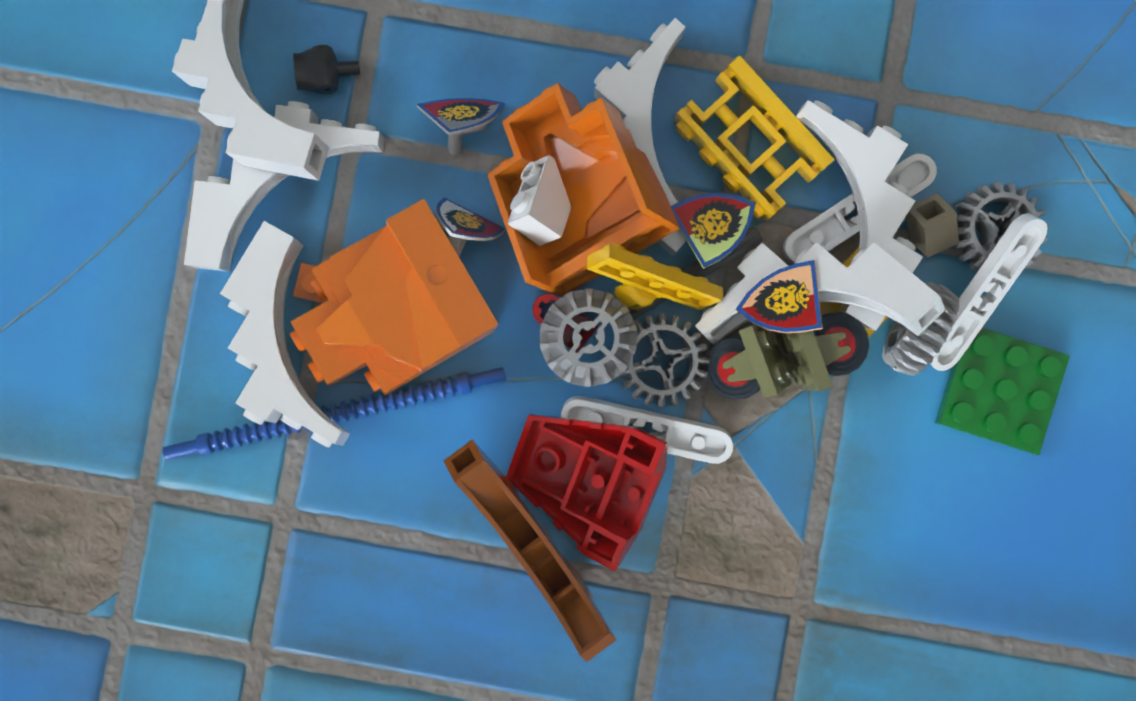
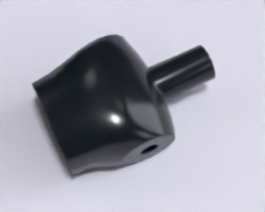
[293,45,360,94]

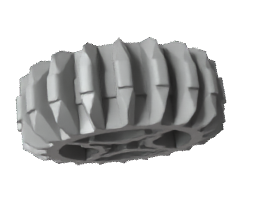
[951,182,1049,271]
[882,282,959,376]
[618,313,709,408]

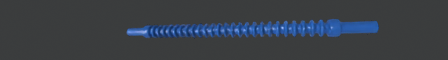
[162,367,506,460]

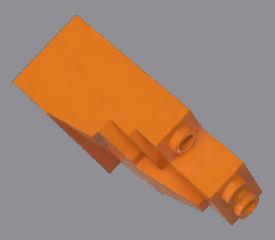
[487,83,680,297]
[289,199,499,395]

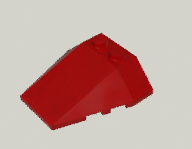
[506,414,668,571]

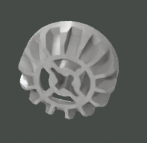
[540,288,637,387]

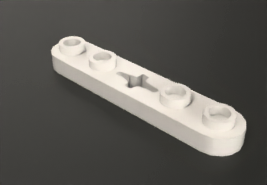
[783,154,937,264]
[930,213,1048,371]
[561,396,733,464]

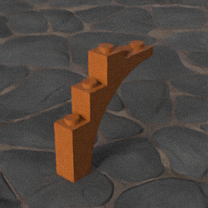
[444,439,617,662]

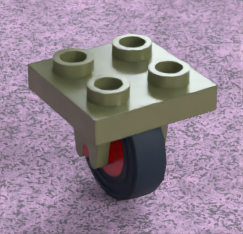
[779,312,869,392]
[705,324,793,400]

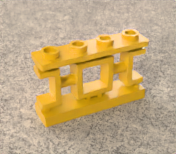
[674,55,835,221]

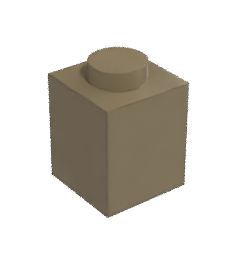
[906,193,959,258]

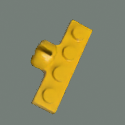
[587,244,723,310]

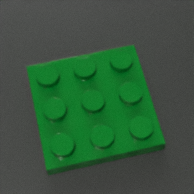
[935,328,1070,455]

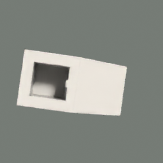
[507,155,571,246]

